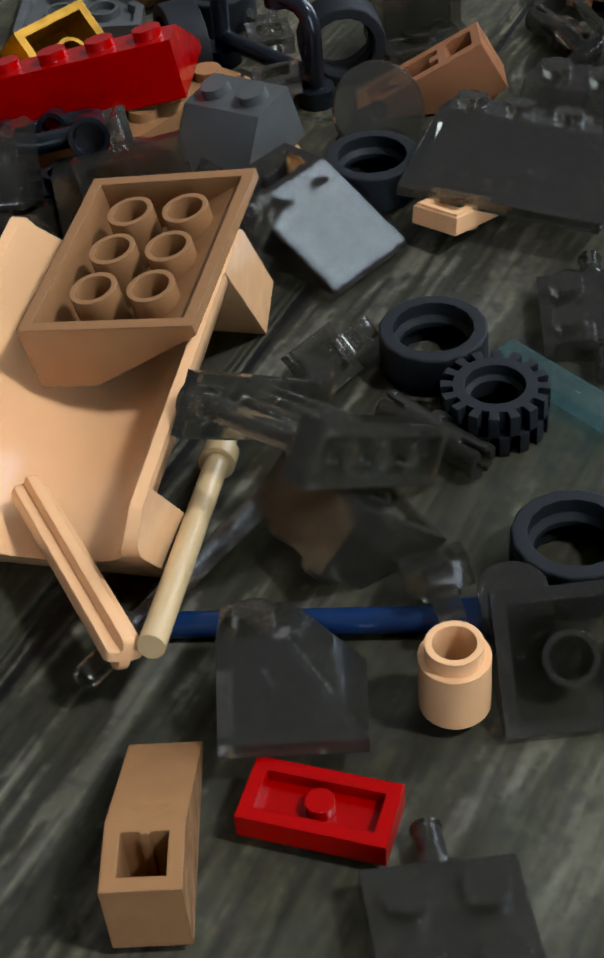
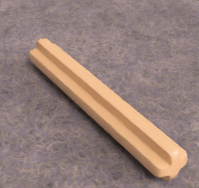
[11,475,142,670]

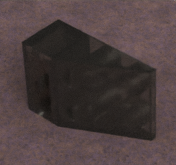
[239,143,406,297]

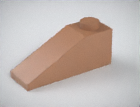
[355,21,508,121]

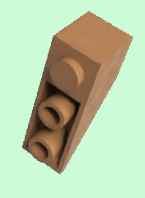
[97,741,204,948]

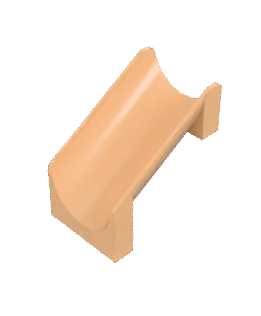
[0,216,274,578]

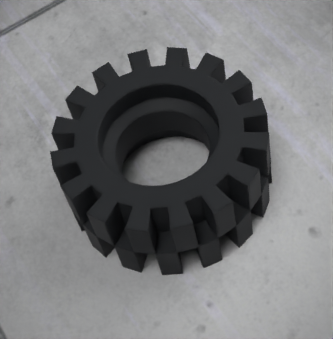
[440,350,551,457]

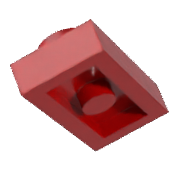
[234,755,406,867]

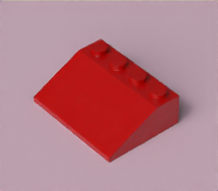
[0,22,202,139]

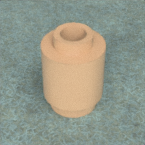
[417,620,492,730]

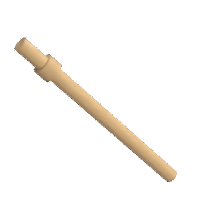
[136,416,242,659]

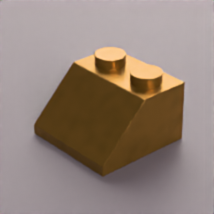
[0,0,104,60]

